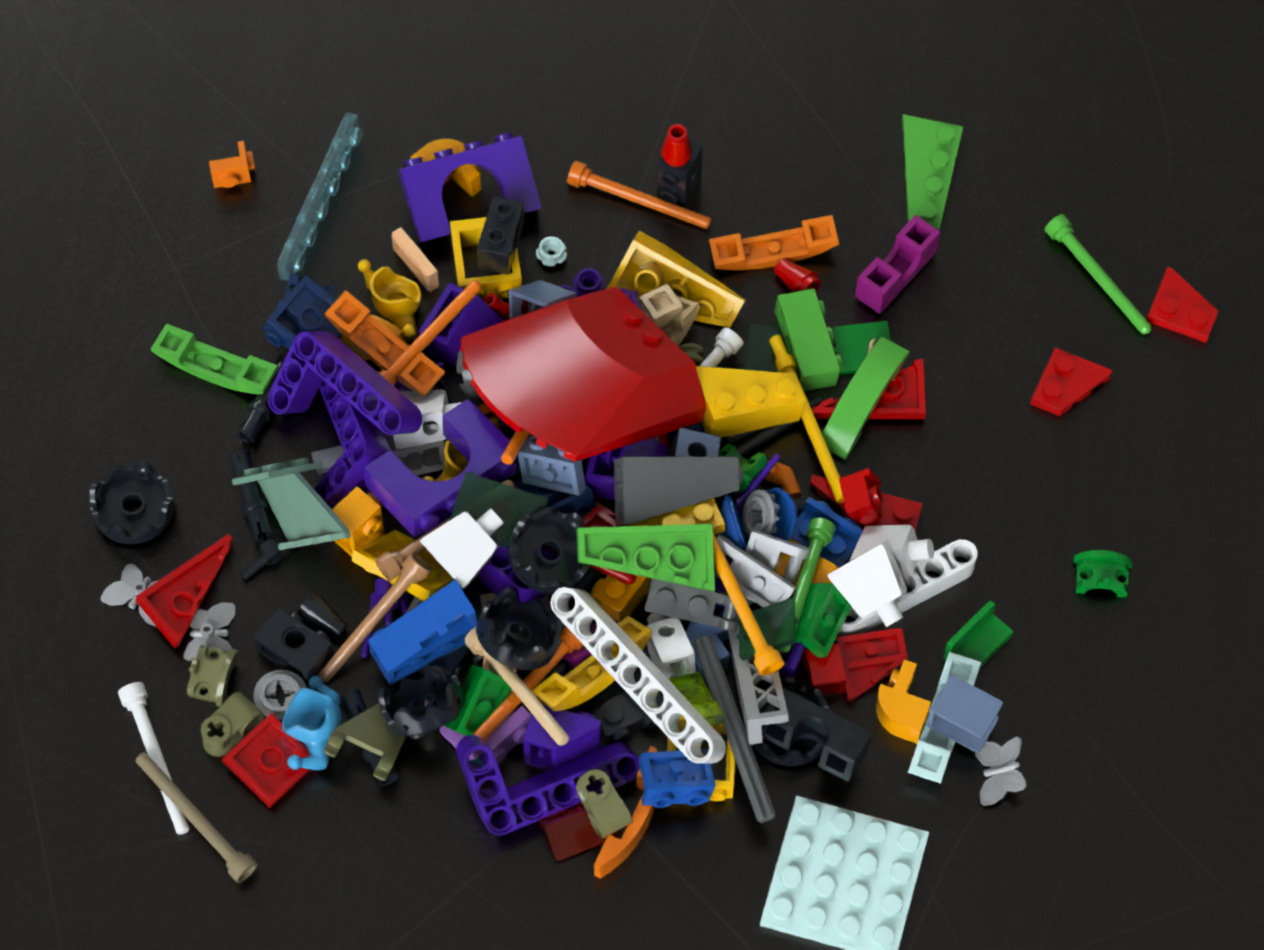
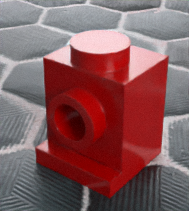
[839,468,884,525]

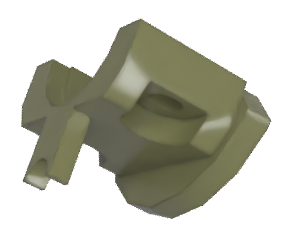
[187,645,239,707]

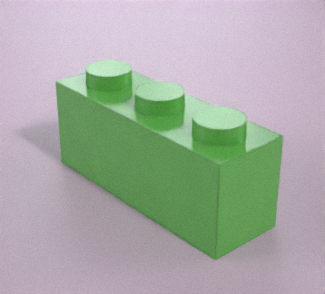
[774,289,843,392]

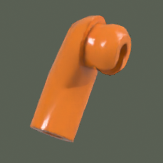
[759,461,802,498]

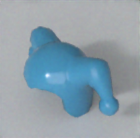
[282,675,343,770]

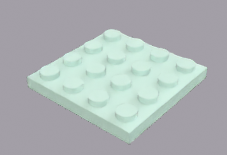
[760,796,929,950]

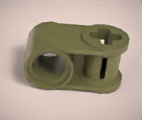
[201,692,265,757]
[576,769,632,839]

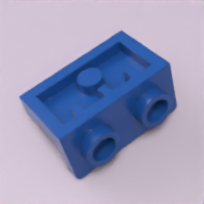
[792,497,863,568]
[639,749,715,808]

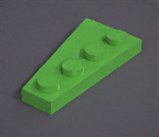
[902,114,963,231]
[576,524,715,592]

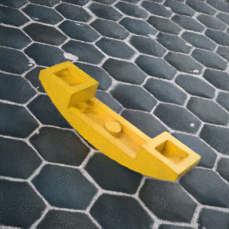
[531,616,652,712]

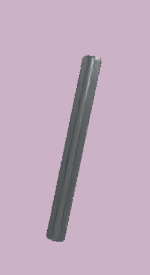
[694,636,775,823]

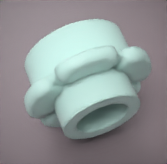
[536,237,567,267]

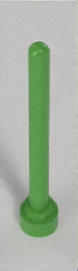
[1044,214,1151,334]
[777,517,836,653]

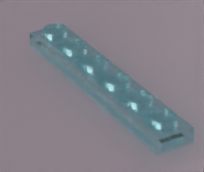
[277,112,362,281]

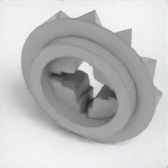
[742,490,780,539]
[253,670,306,721]

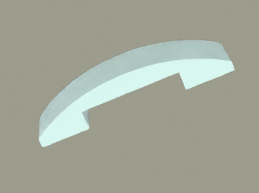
[908,652,981,783]

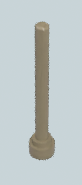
[136,753,258,883]

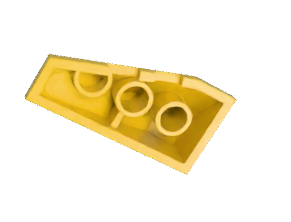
[607,231,745,328]

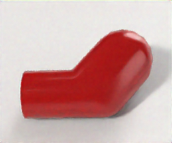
[484,293,529,318]

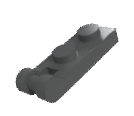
[644,579,739,632]

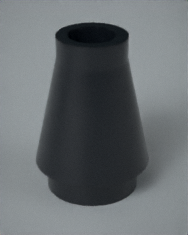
[297,593,348,640]

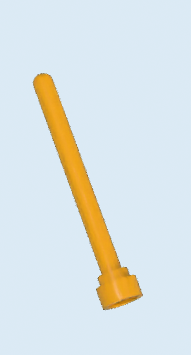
[713,533,784,676]

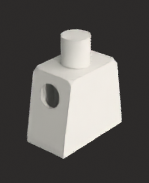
[393,389,462,450]
[420,508,504,590]
[850,525,934,579]
[827,540,907,627]
[646,613,696,693]

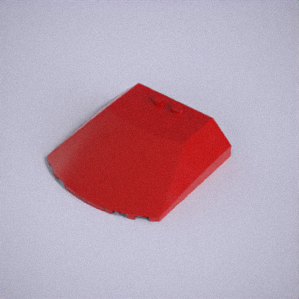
[460,286,706,462]

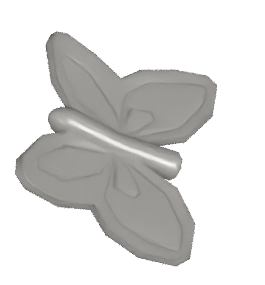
[100,563,159,626]
[184,602,235,661]
[975,737,1026,806]

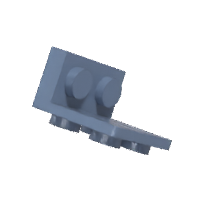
[518,435,586,496]

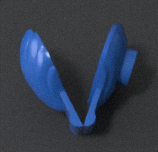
[718,487,798,552]

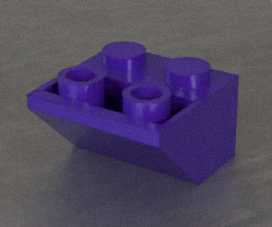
[418,282,504,367]
[584,438,668,501]
[523,704,601,771]

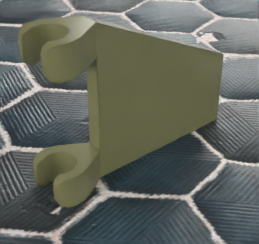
[323,703,406,781]

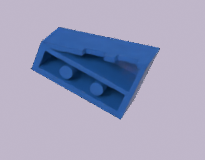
[368,579,477,685]

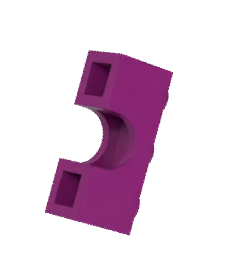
[855,215,941,314]

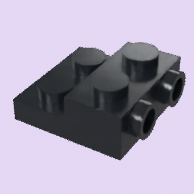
[582,667,663,746]

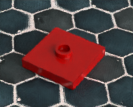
[222,712,310,808]

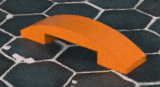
[709,215,839,270]
[325,291,445,397]
[594,746,657,878]

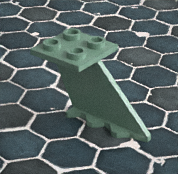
[232,457,351,550]

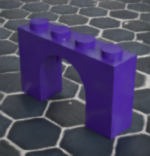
[398,132,542,242]
[364,399,518,538]

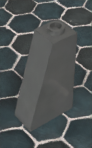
[614,457,743,527]

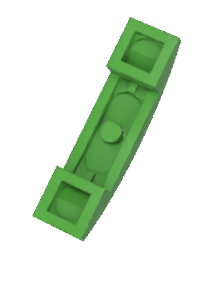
[151,323,279,394]
[822,336,910,461]

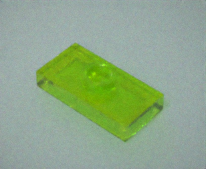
[668,672,723,725]

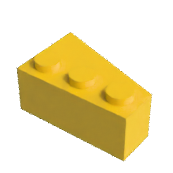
[696,366,806,438]

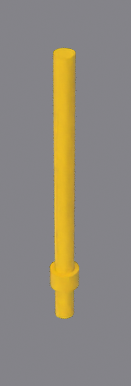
[769,335,844,503]

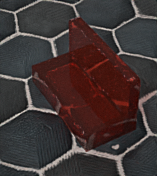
[539,802,619,861]

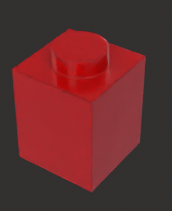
[804,643,846,696]

